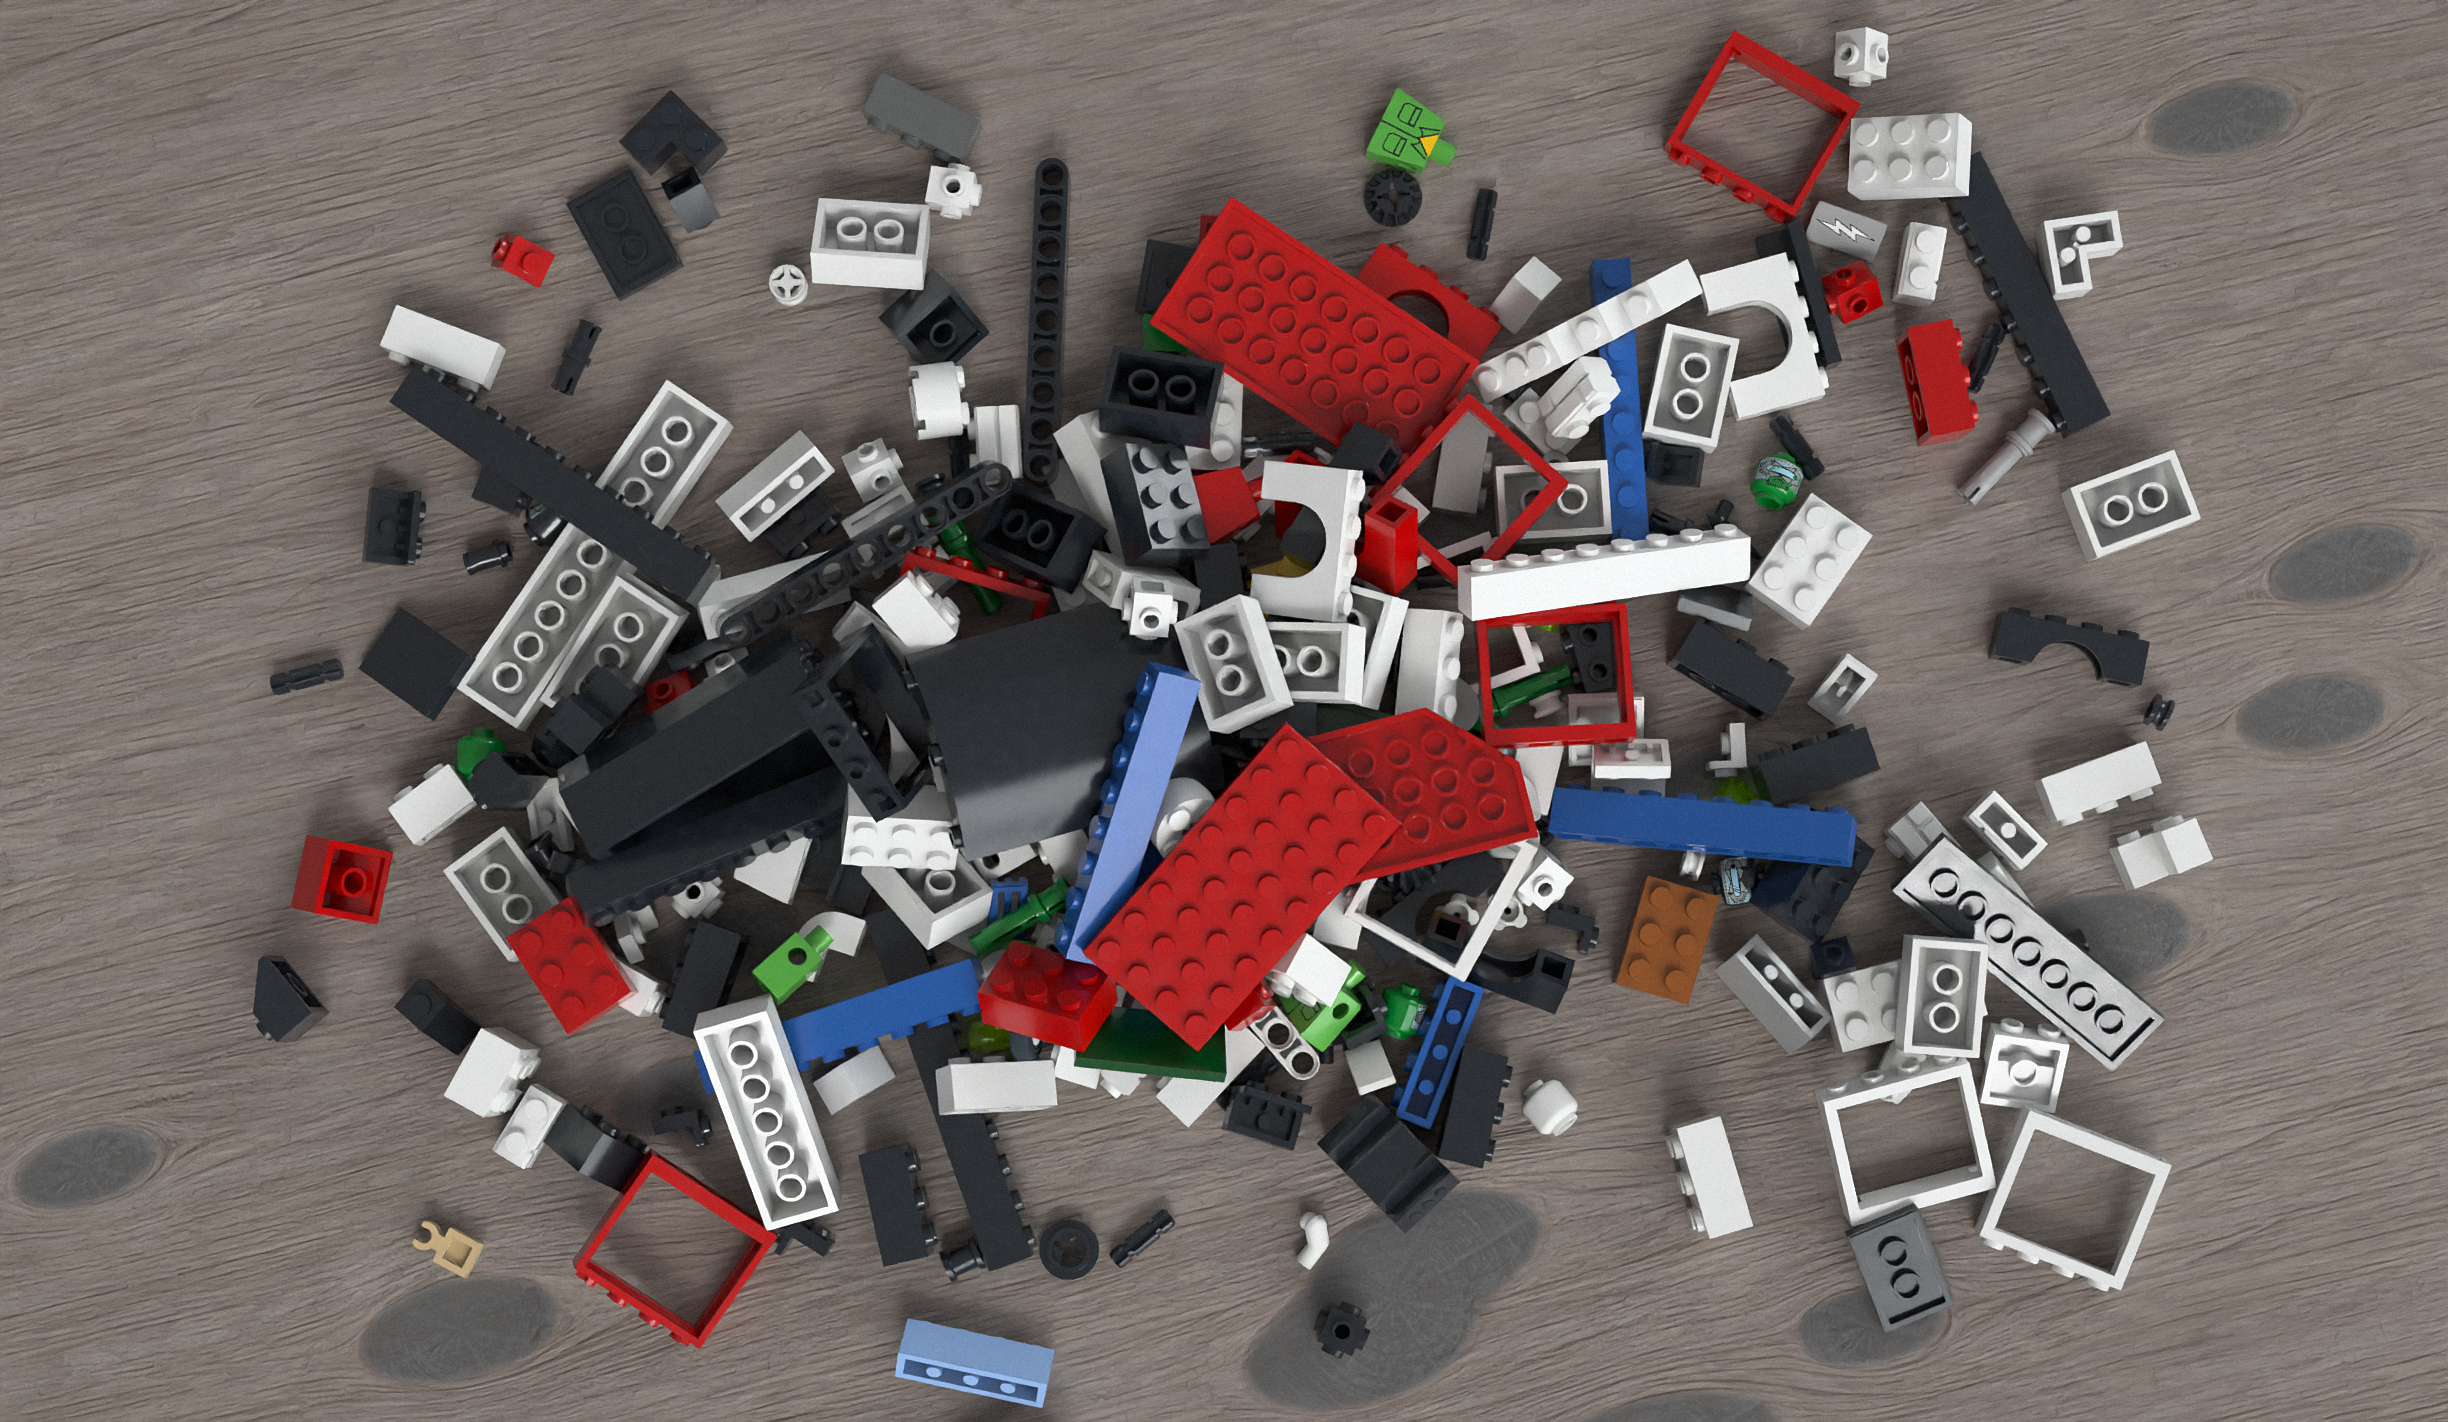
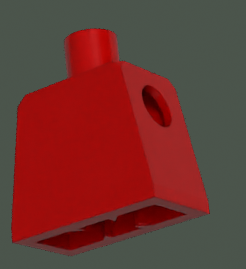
[1193,466,1264,546]

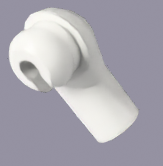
[1296,1212,1329,1270]

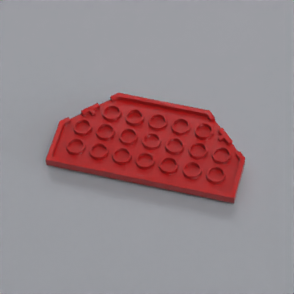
[1305,707,1539,886]

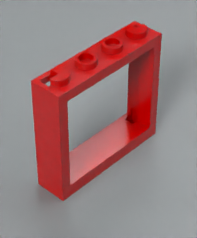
[1663,30,1861,223]
[1367,393,1569,589]
[884,545,1051,625]
[1473,600,1636,750]
[572,1148,778,1349]

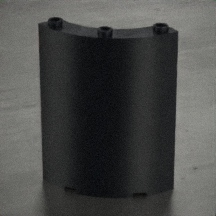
[901,594,1225,862]

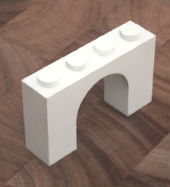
[1698,252,1829,422]
[1250,460,1365,622]

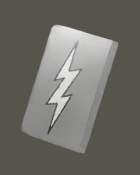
[1805,200,1888,264]

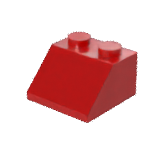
[290,835,393,925]

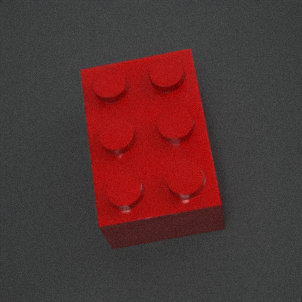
[1895,319,1979,447]
[506,897,638,1034]
[977,940,1118,1053]

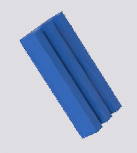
[987,877,1028,941]

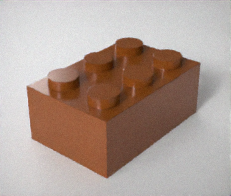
[1612,875,1720,1005]

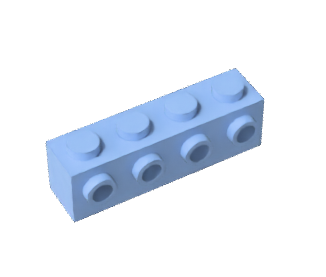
[895,1318,1055,1408]

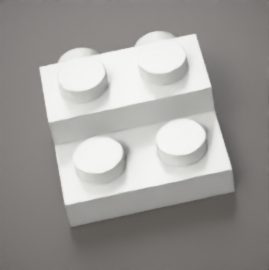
[1979,1018,2069,1113]

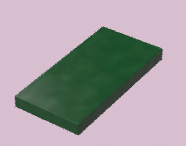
[1074,1006,1227,1083]

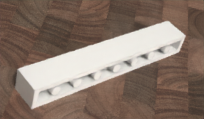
[1458,524,1750,621]

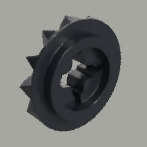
[1364,168,1422,227]
[1039,1219,1099,1280]

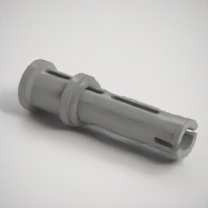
[1957,408,2055,506]

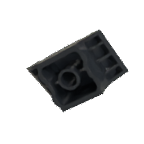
[1317,1092,1460,1234]

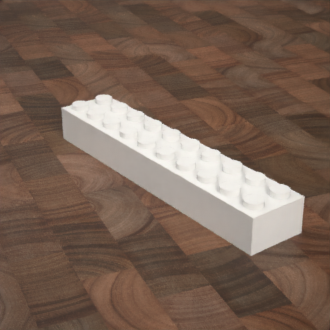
[457,380,734,732]

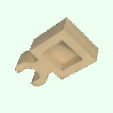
[412,1221,485,1278]

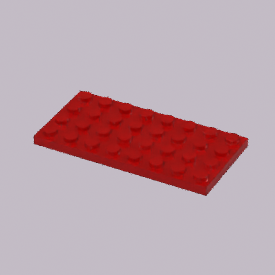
[1149,197,1480,480]
[1082,721,1401,1052]

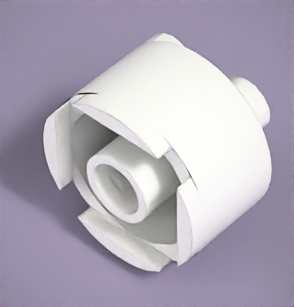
[908,361,970,440]
[1150,778,1215,858]

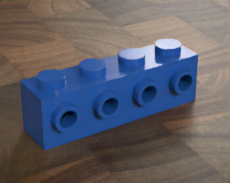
[1390,975,1485,1129]

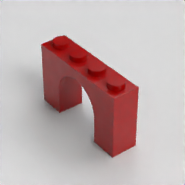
[1355,242,1502,361]
[1275,450,1418,596]

